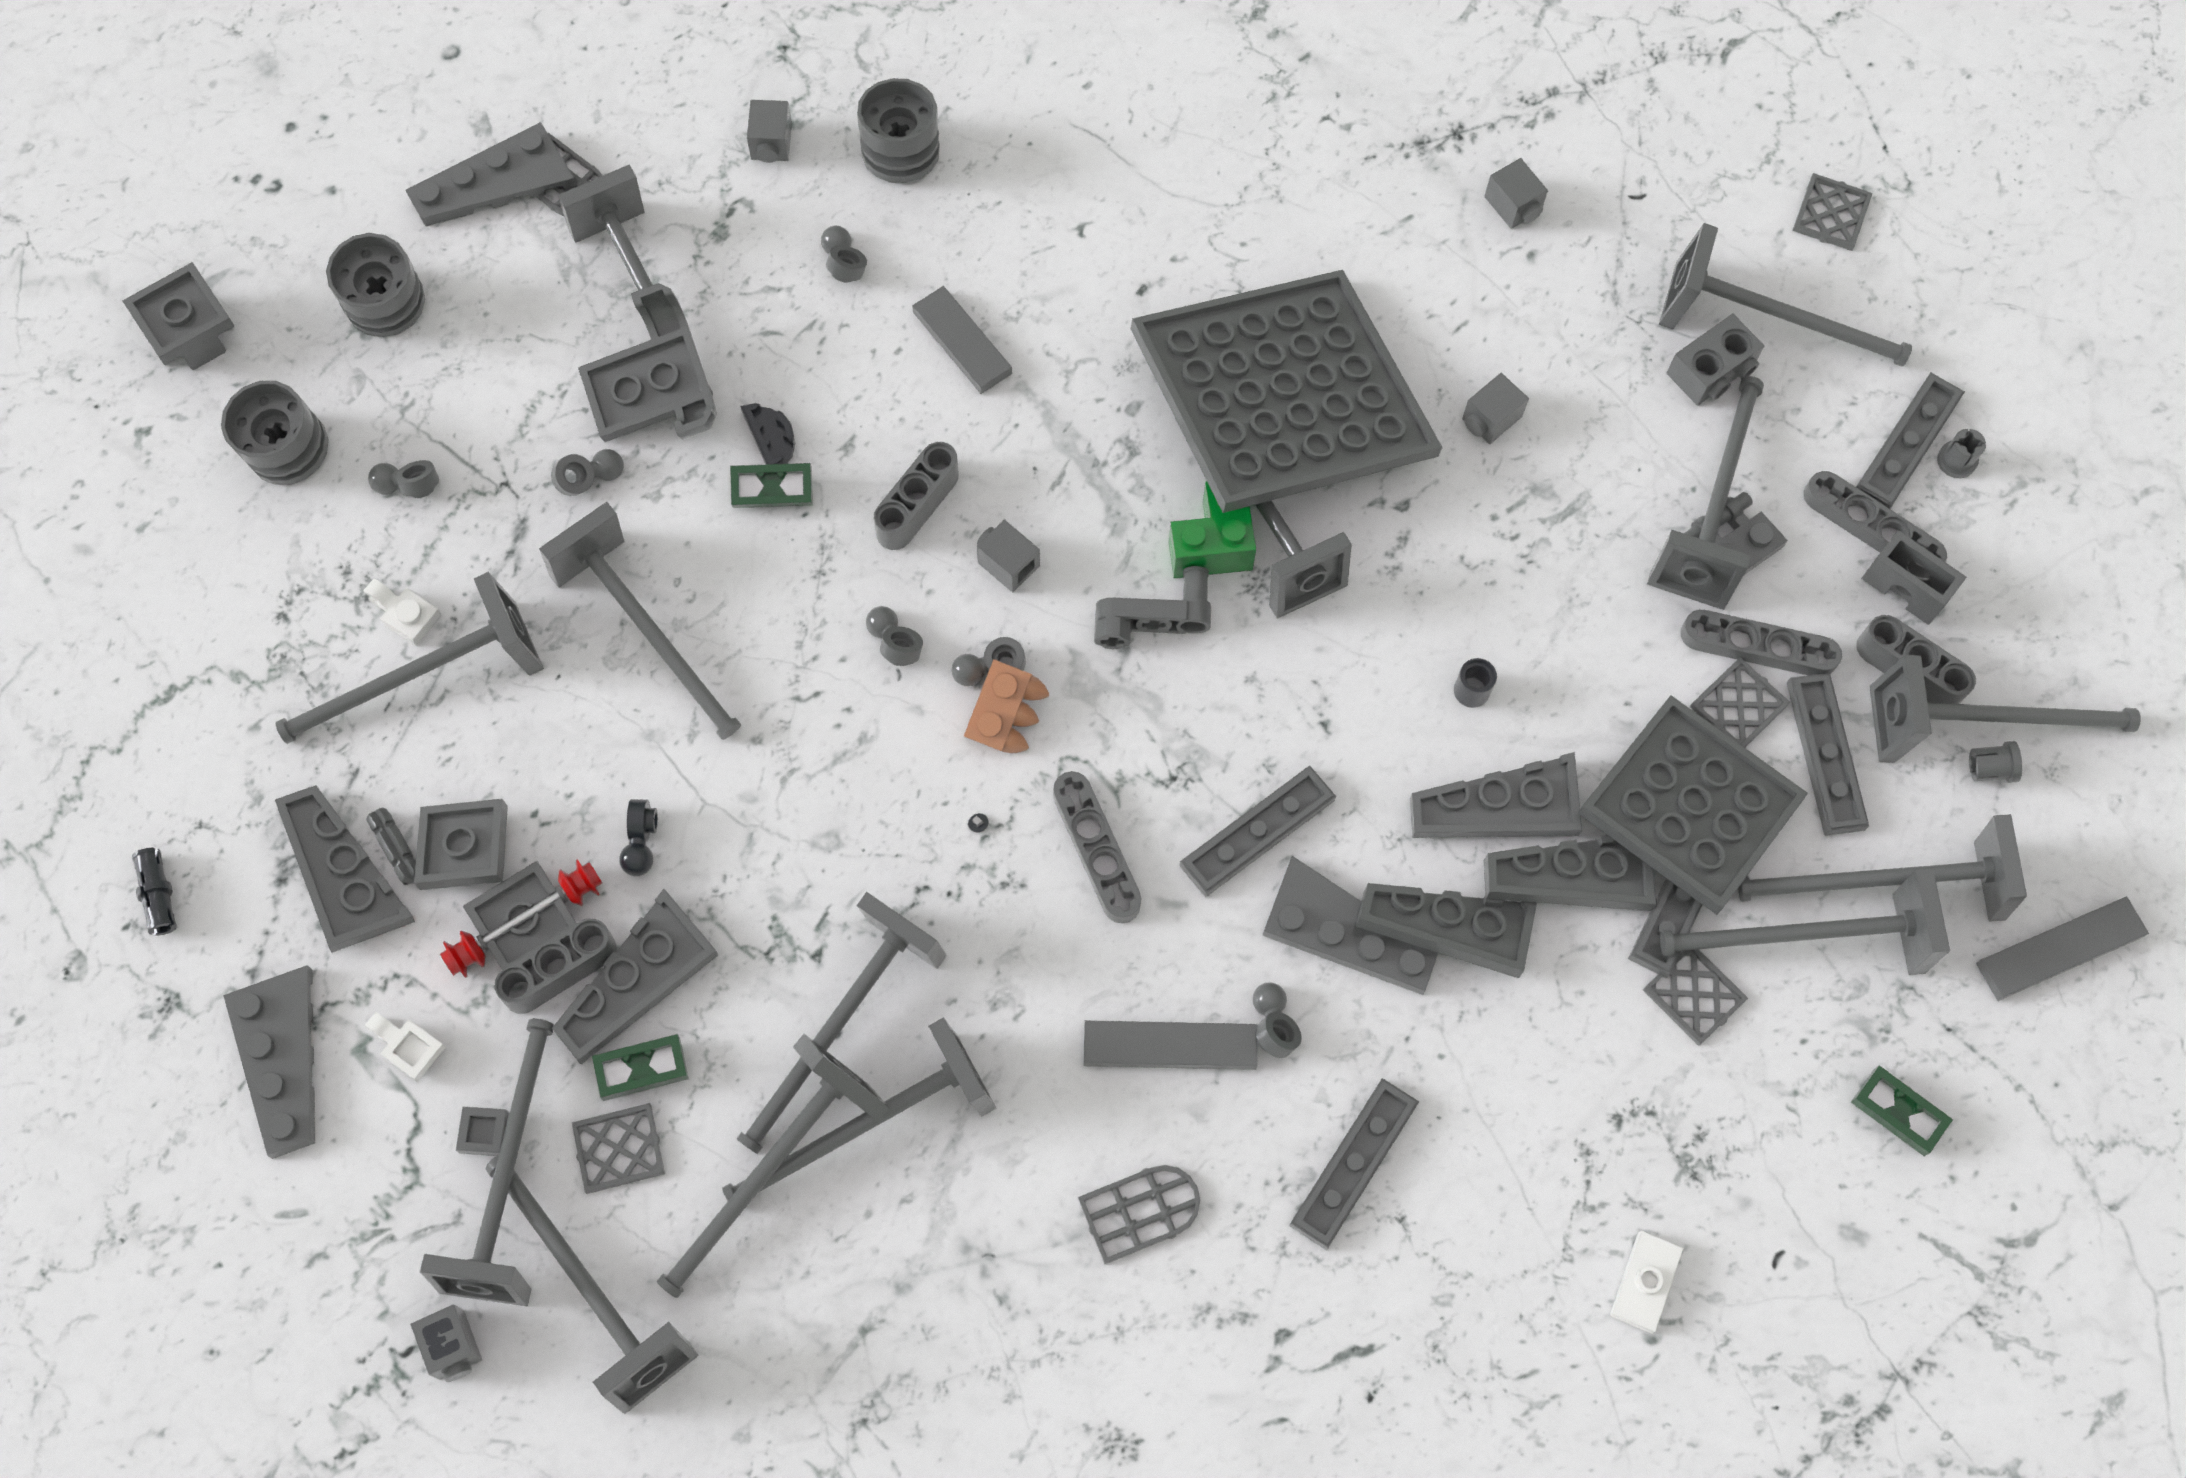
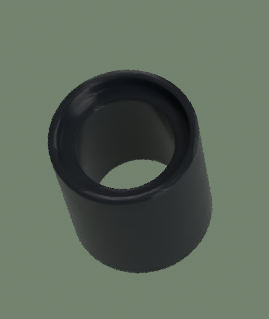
[1454,658,1497,708]

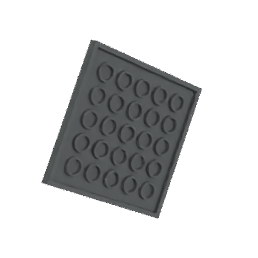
[1130,270,1442,513]

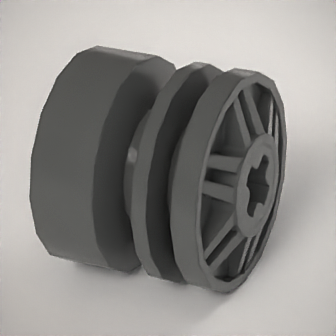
[857,78,940,183]
[326,233,425,337]
[221,381,329,485]

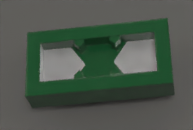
[730,463,813,508]
[592,1034,689,1101]
[1851,1065,1953,1157]

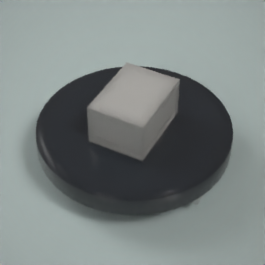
[968,813,989,833]

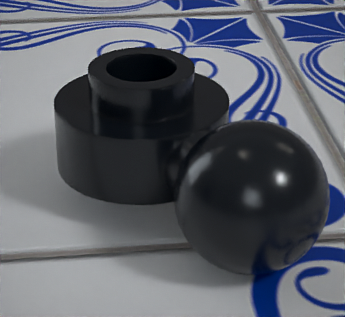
[619,799,658,876]

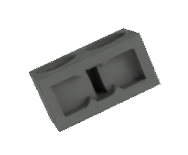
[1666,313,1765,406]

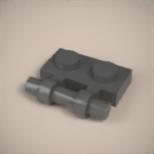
[1684,492,1788,575]

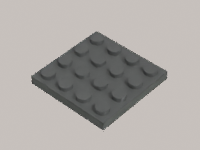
[1578,695,1808,915]

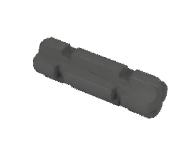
[366,808,416,885]

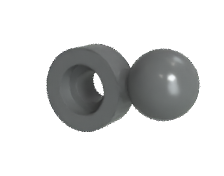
[821,225,867,283]
[551,449,624,496]
[368,460,439,498]
[866,606,923,666]
[951,637,1026,686]
[1253,982,1302,1058]

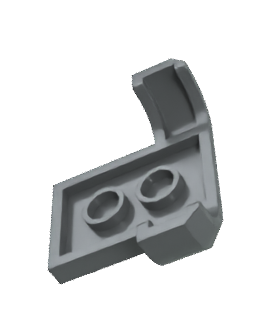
[578,283,717,442]

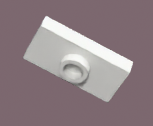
[1610,1231,1683,1334]

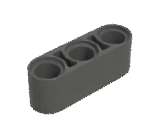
[874,442,959,550]
[1856,615,1976,704]
[494,919,616,1014]

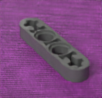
[1803,471,1947,578]
[1680,610,1842,676]
[1053,771,1141,924]

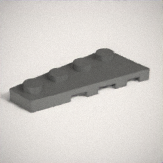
[405,122,577,226]
[1410,752,1582,838]
[275,785,415,953]
[1483,835,1656,911]
[1262,856,1438,995]
[1355,883,1537,978]
[552,889,718,1064]
[223,965,315,1159]

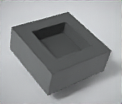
[456,1107,509,1156]

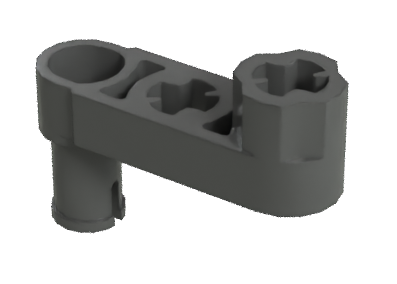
[1094,566,1211,649]

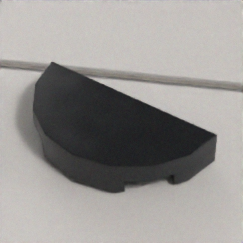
[740,403,796,465]

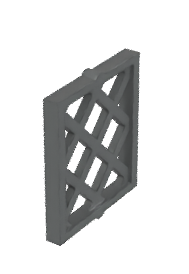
[1792,173,1873,251]
[1690,657,1791,747]
[1643,949,1748,1046]
[572,1103,665,1194]

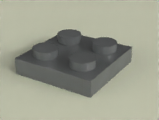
[414,799,508,890]

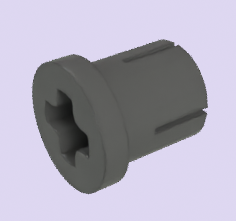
[1937,429,1986,478]
[1969,741,2022,783]

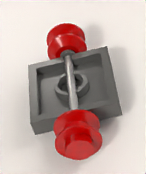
[440,859,603,978]

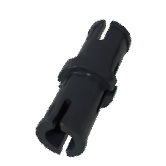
[132,847,177,936]

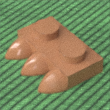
[964,659,1049,753]

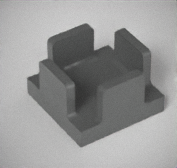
[122,262,234,370]

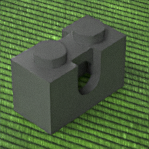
[1861,530,1967,625]

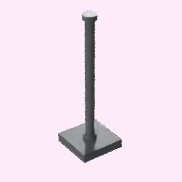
[558,164,713,396]
[1659,223,1912,367]
[1647,376,1764,610]
[1256,500,1352,619]
[539,502,741,740]
[275,572,544,744]
[1869,655,2141,763]
[1738,814,2027,922]
[1660,868,1950,975]
[737,892,947,1154]
[722,1017,996,1201]
[420,1018,554,1307]
[657,1034,890,1298]
[485,1155,699,1414]

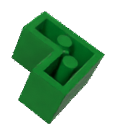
[1168,481,1256,578]

